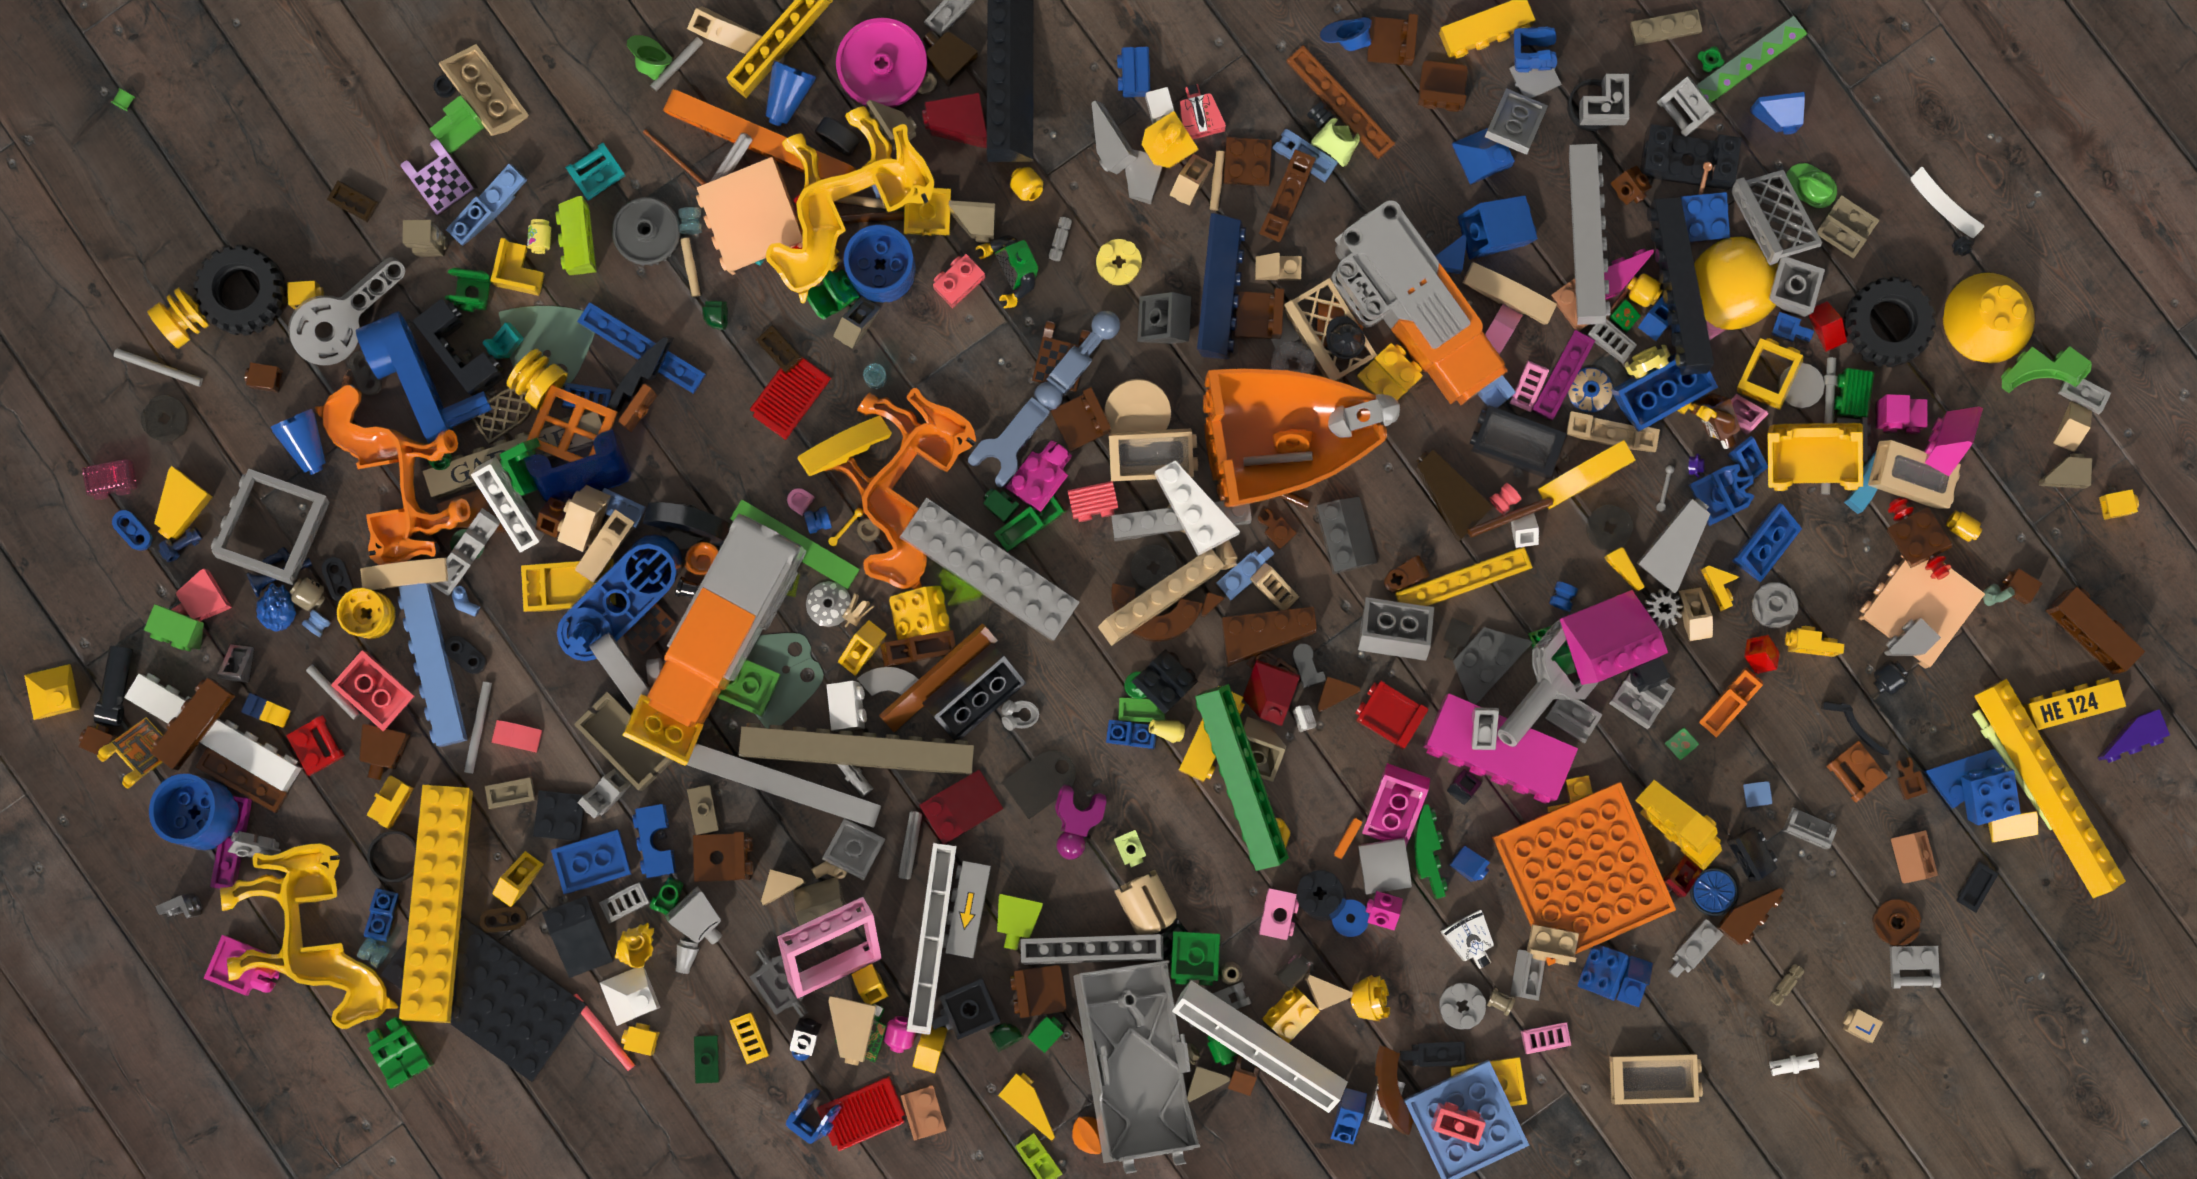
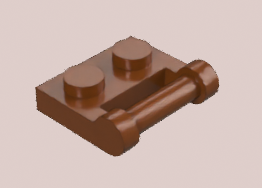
[1826,741,1888,803]

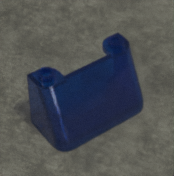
[524,429,631,503]

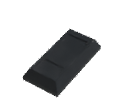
[1956,861,1999,913]

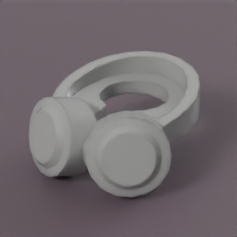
[1001,700,1039,731]

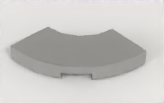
[857,667,919,696]

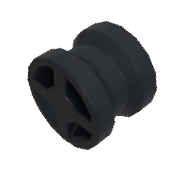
[1307,100,1335,129]

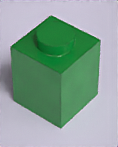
[1028,1016,1064,1053]

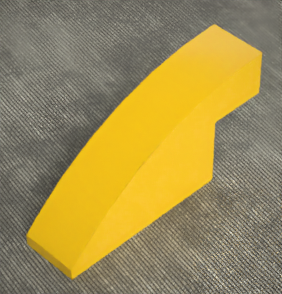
[1538,440,1635,509]

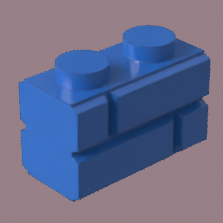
[1117,47,1150,97]

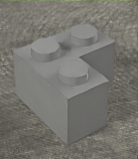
[1579,74,1629,125]

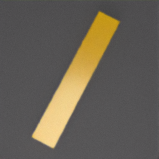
[1395,547,1533,606]

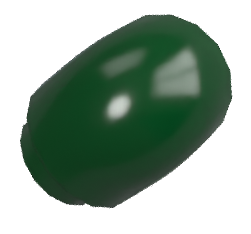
[702,301,728,330]
[989,1023,1024,1052]

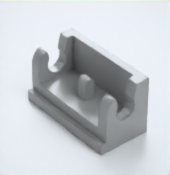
[1782,807,1837,849]

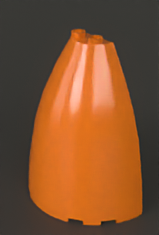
[1203,369,1387,507]

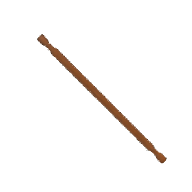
[643,129,706,185]

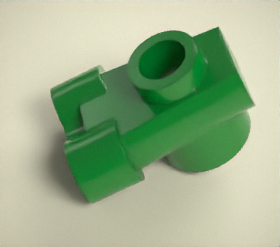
[649,877,684,915]

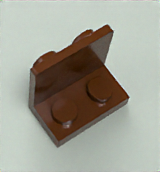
[1367,14,1418,66]
[1235,288,1284,339]
[1051,387,1111,451]

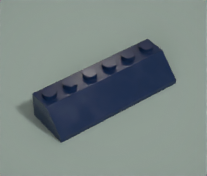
[1197,213,1246,359]

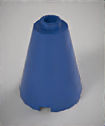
[766,61,816,127]
[271,409,326,475]

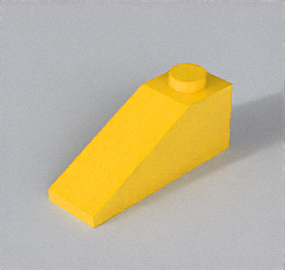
[998,1073,1055,1141]

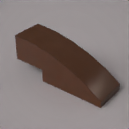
[880,630,956,667]

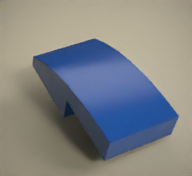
[1106,720,1156,749]
[364,888,399,942]

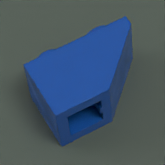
[1449,846,1490,882]
[1331,1088,1367,1144]

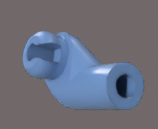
[452,586,480,617]

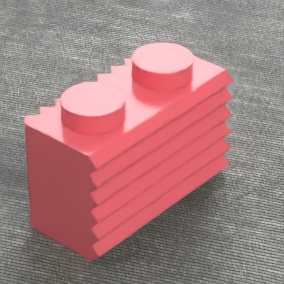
[1068,481,1118,522]

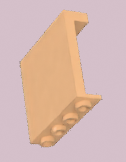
[696,157,803,275]
[1858,554,1985,669]

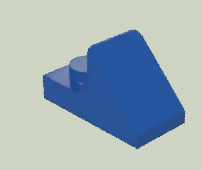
[1616,955,1653,1007]

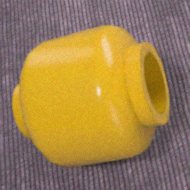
[1010,167,1043,201]
[1627,274,1663,307]

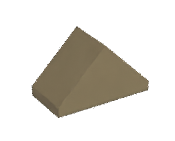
[1187,1066,1231,1102]

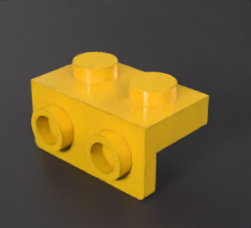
[1262,986,1320,1043]

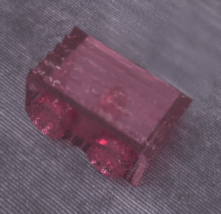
[82,459,137,500]

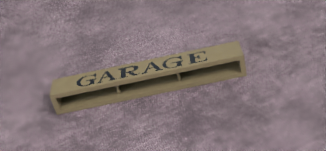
[423,410,609,500]

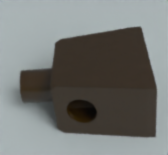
[923,30,978,87]

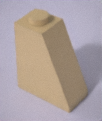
[829,996,877,1065]

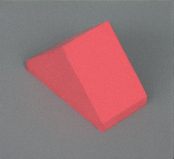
[491,720,542,753]

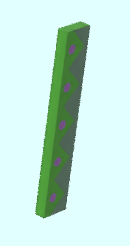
[1696,16,1807,103]

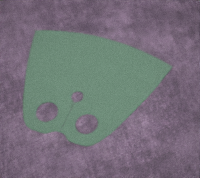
[499,306,595,386]
[746,633,824,729]

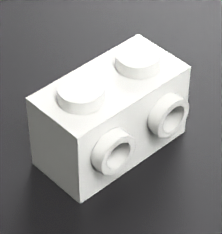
[827,681,867,732]

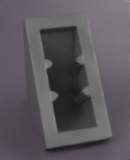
[217,644,254,683]

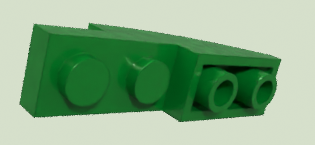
[1414,804,1448,899]

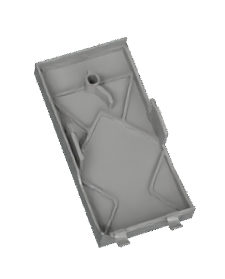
[1073,960,1200,1174]

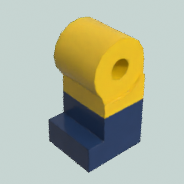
[241,693,291,728]

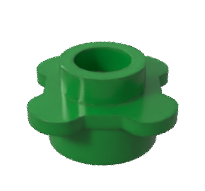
[1698,46,1724,72]

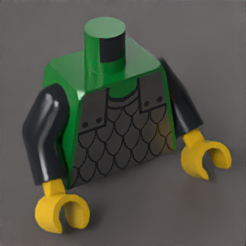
[976,235,1038,308]

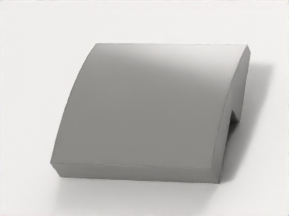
[1609,667,1675,729]
[1358,838,1412,894]

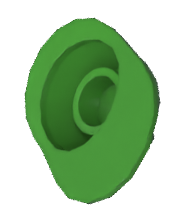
[627,35,672,80]
[1786,163,1837,208]

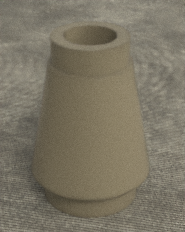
[1219,962,1242,985]

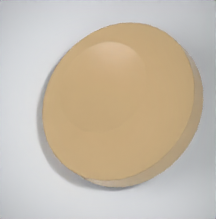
[1104,379,1171,446]

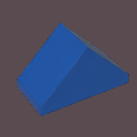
[1435,235,1467,274]
[1728,436,1768,480]

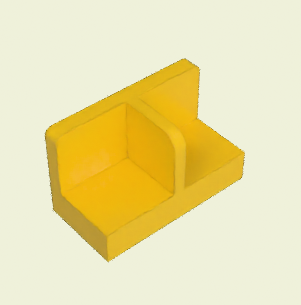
[367,776,414,829]

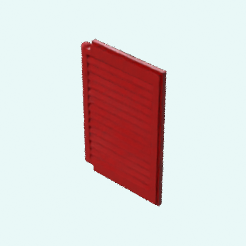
[750,357,832,440]
[817,1076,906,1151]

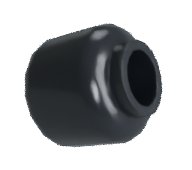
[1873,660,1909,695]

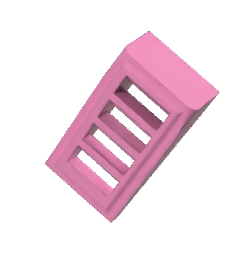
[1510,360,1549,412]
[1521,1022,1571,1054]

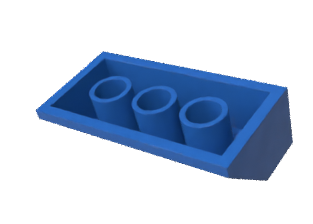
[1611,353,1718,432]

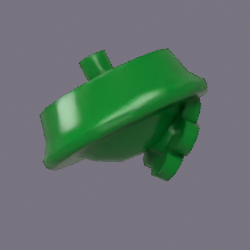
[1124,671,1147,699]

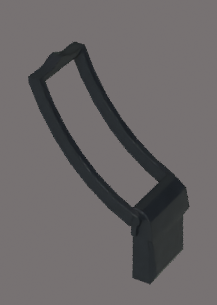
[1821,701,1889,755]

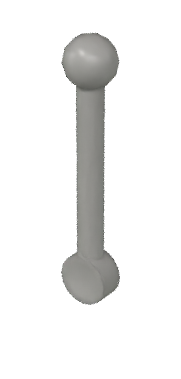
[1656,465,1675,512]

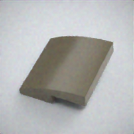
[1817,195,1880,259]

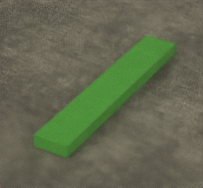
[730,500,860,589]

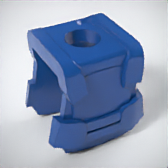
[1514,26,1557,73]
[786,1088,842,1144]

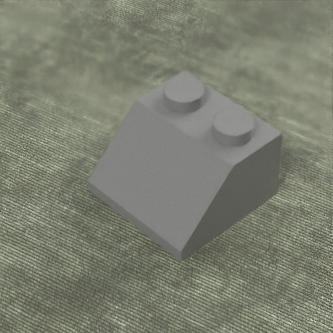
[1769,257,1825,317]

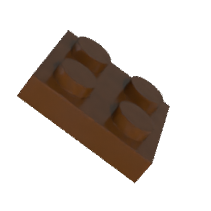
[1223,137,1272,186]

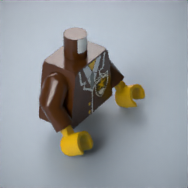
[1677,393,1741,449]

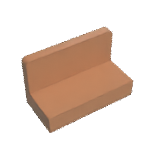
[1891,830,1938,883]

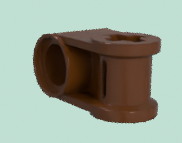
[1384,555,1430,593]

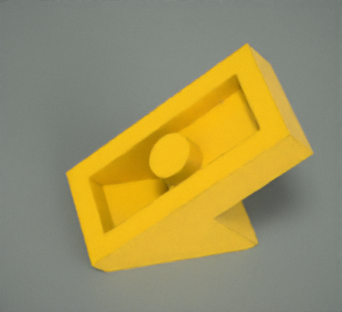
[1701,566,1739,612]

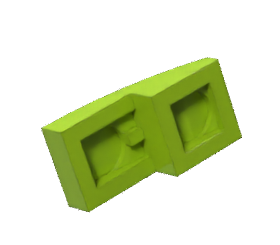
[1015,1133,1063,1179]

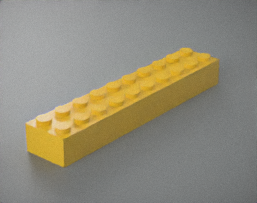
[399,785,473,1023]

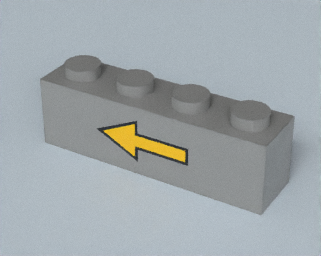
[942,861,991,958]

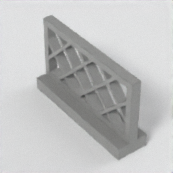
[1731,170,1822,265]

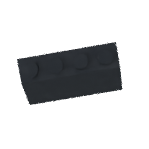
[922,643,1026,741]

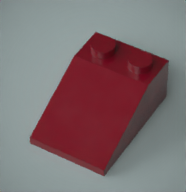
[919,770,1003,845]

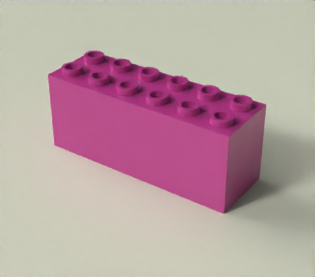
[1423,694,1578,804]

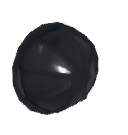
[1326,316,1365,360]

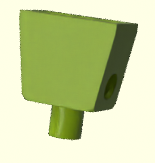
[997,894,1043,950]

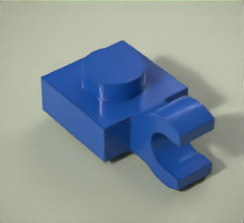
[1771,312,1814,342]

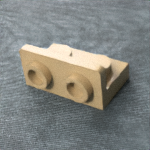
[1527,924,1579,965]

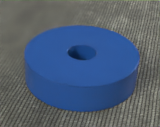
[1331,900,1369,937]

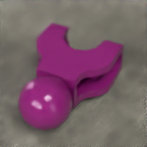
[1055,784,1107,860]

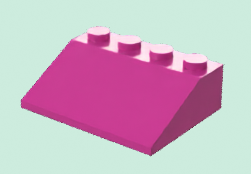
[1560,590,1668,685]

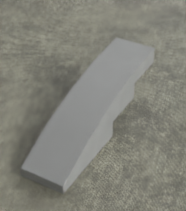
[429,508,501,596]

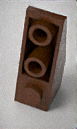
[1716,888,1785,945]

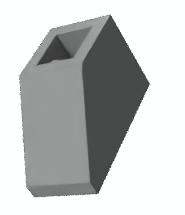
[1883,618,1941,656]

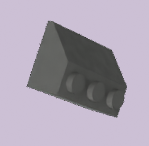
[1315,497,1377,575]

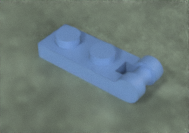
[1272,129,1338,182]

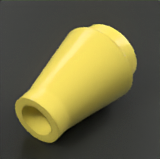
[1149,719,1185,743]

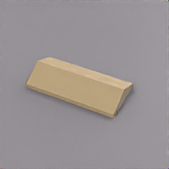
[439,44,529,136]

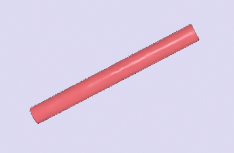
[574,993,635,1071]

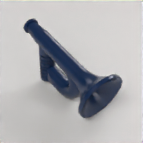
[246,547,312,598]

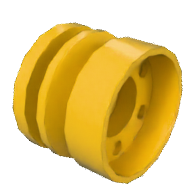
[147,287,209,349]
[507,349,568,410]
[337,588,396,639]

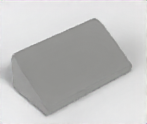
[1511,950,1545,1001]

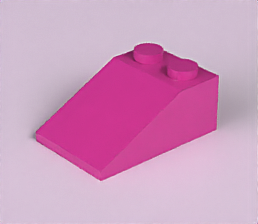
[1362,763,1431,847]

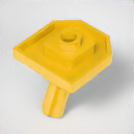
[1142,111,1199,168]

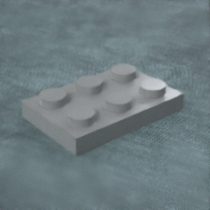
[1485,88,1548,155]

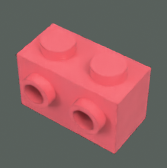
[933,254,986,309]
[1431,1102,1486,1145]

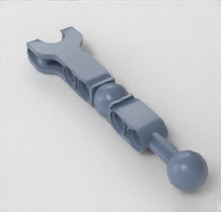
[968,311,1120,488]

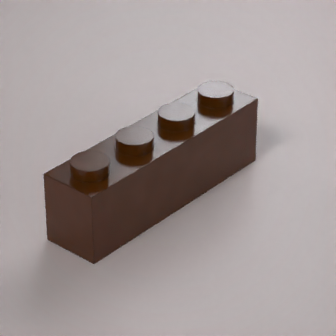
[150,678,235,770]

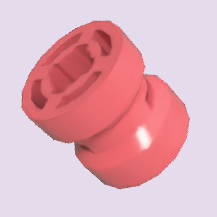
[1489,483,1522,515]

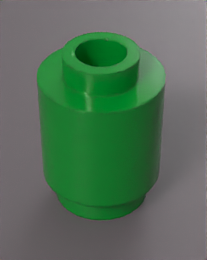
[1207,1036,1237,1066]

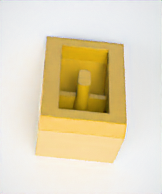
[913,1025,948,1073]

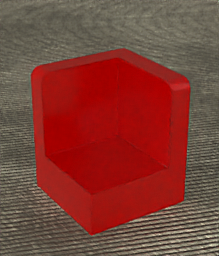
[1744,635,1780,674]

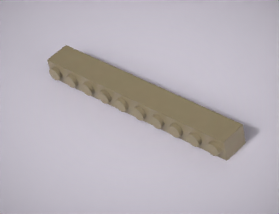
[739,723,974,775]

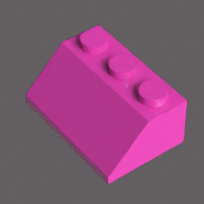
[1924,406,1983,476]

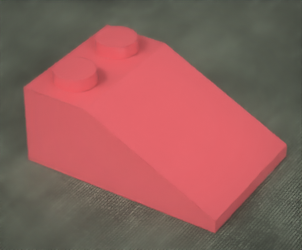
[331,650,415,731]

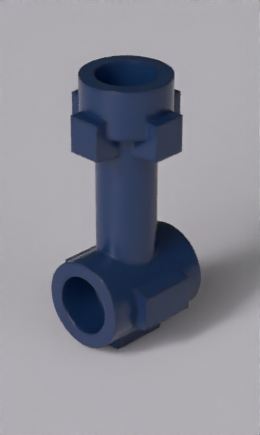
[159,527,203,562]

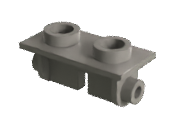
[228,831,281,858]

